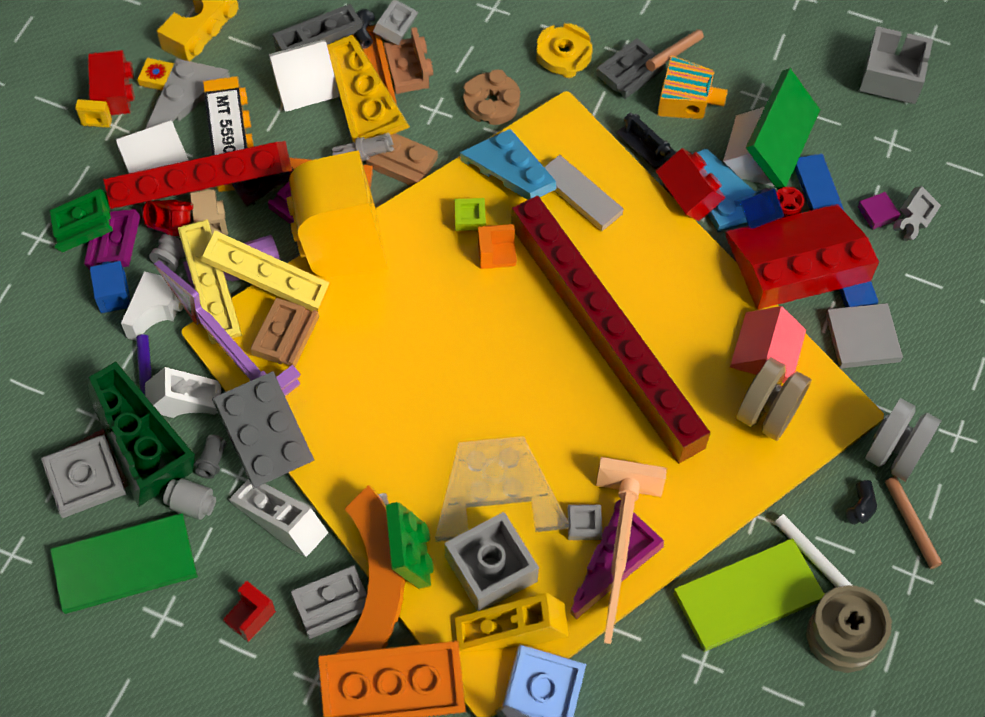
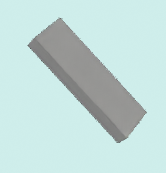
[544,155,624,231]

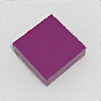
[858,192,900,230]

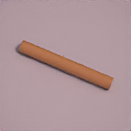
[646,29,704,71]
[885,476,942,569]

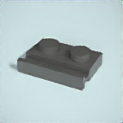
[596,38,666,99]

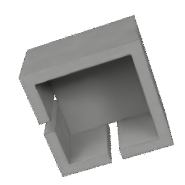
[859,26,933,104]

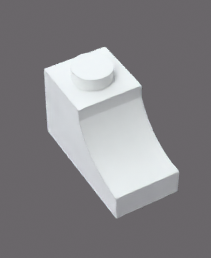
[121,271,183,341]
[145,367,221,418]

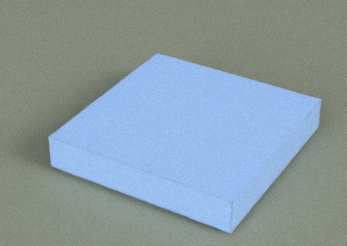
[502,645,586,717]

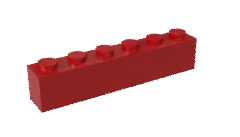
[103,141,292,209]

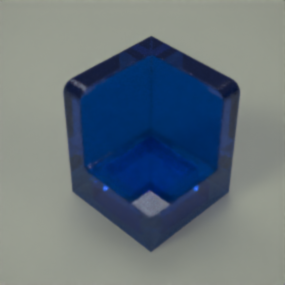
[734,188,784,229]

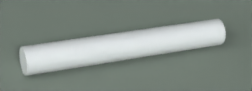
[775,514,852,587]

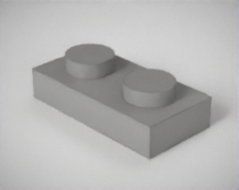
[373,0,418,45]

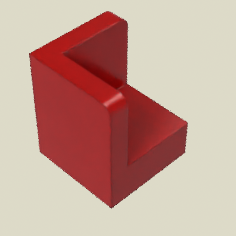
[224,580,276,642]

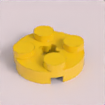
[537,24,593,78]

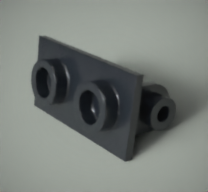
[616,112,677,170]
[232,166,294,207]

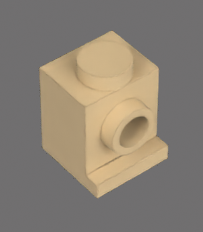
[190,189,228,235]

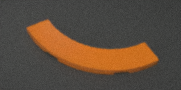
[336,485,405,654]

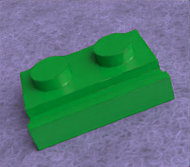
[50,188,113,252]

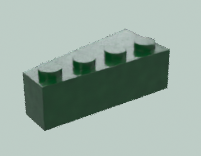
[88,361,195,507]

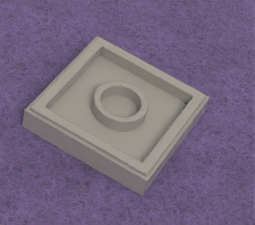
[826,303,903,369]
[41,435,126,518]

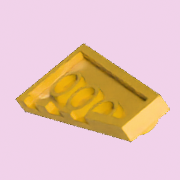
[327,35,410,142]

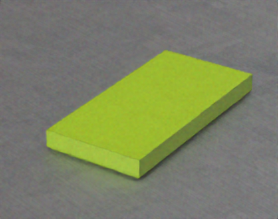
[673,538,825,652]

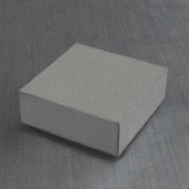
[567,505,602,540]

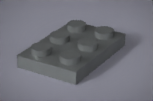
[212,371,314,489]

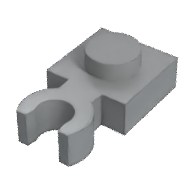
[893,186,941,241]

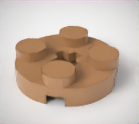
[464,69,520,125]

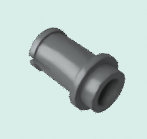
[194,435,227,479]

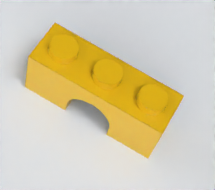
[157,0,239,61]

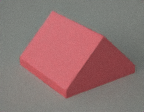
[730,306,806,383]

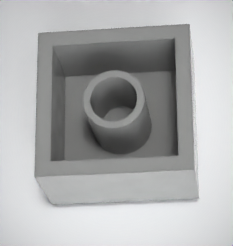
[445,512,539,611]

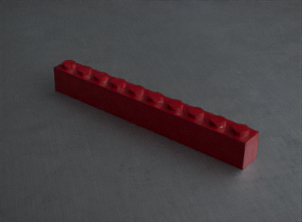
[511,195,711,464]

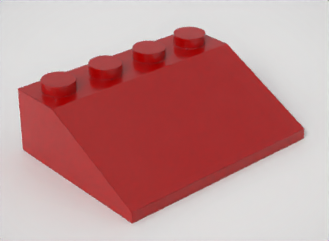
[725,204,879,310]

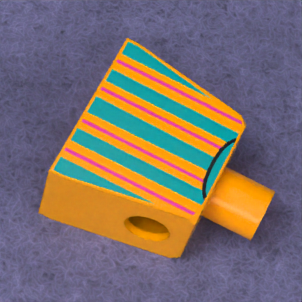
[657,56,728,119]

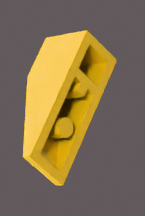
[455,593,569,652]

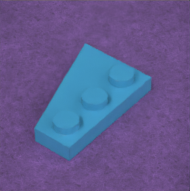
[460,129,556,200]
[692,149,773,232]

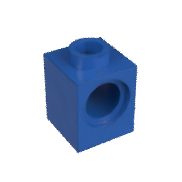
[90,261,131,314]

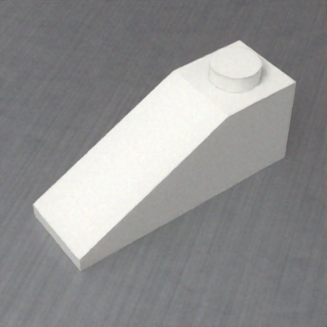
[229,479,328,557]

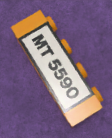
[203,76,254,192]

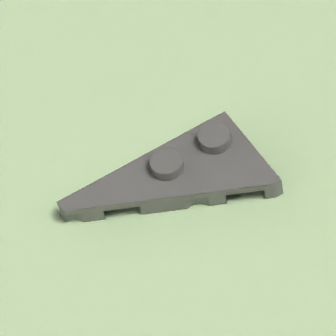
[146,59,230,129]

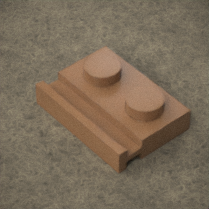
[366,133,438,186]
[251,297,319,367]

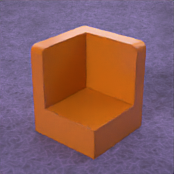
[478,224,517,269]

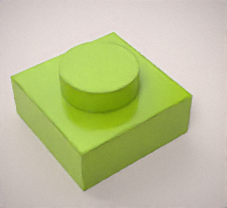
[454,198,486,231]

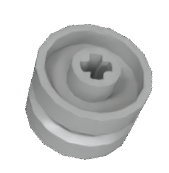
[865,398,942,482]

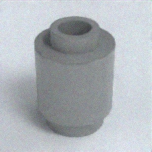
[163,479,216,520]

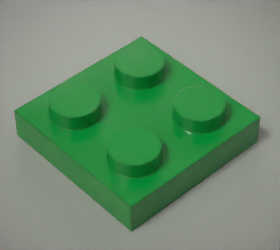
[386,502,434,589]

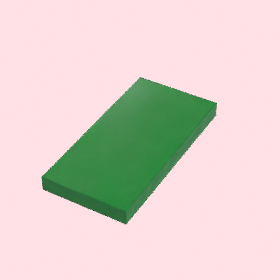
[745,68,820,190]
[51,513,198,614]

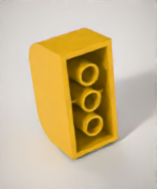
[287,150,388,278]

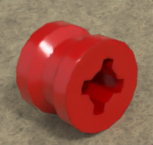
[771,187,804,220]

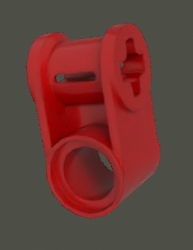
[143,199,194,236]

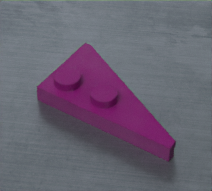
[570,499,664,619]

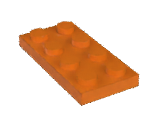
[318,640,466,717]

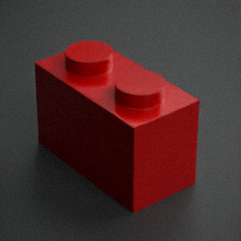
[88,50,135,115]
[656,148,725,221]

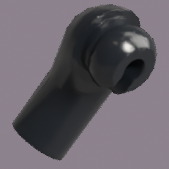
[353,9,375,49]
[846,480,877,525]

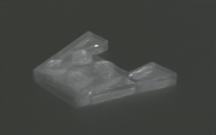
[435,436,569,542]

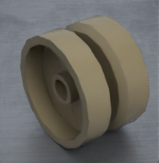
[736,357,812,441]
[806,585,892,673]

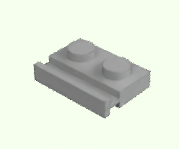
[291,566,367,639]

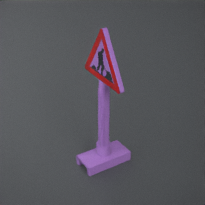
[154,260,301,396]

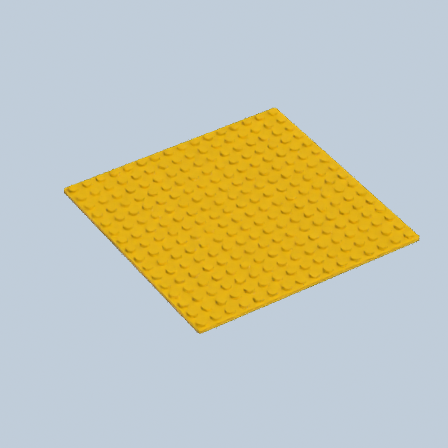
[182,91,884,717]

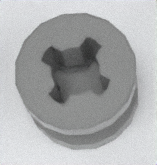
[149,234,185,272]

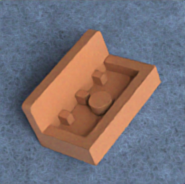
[384,27,433,94]

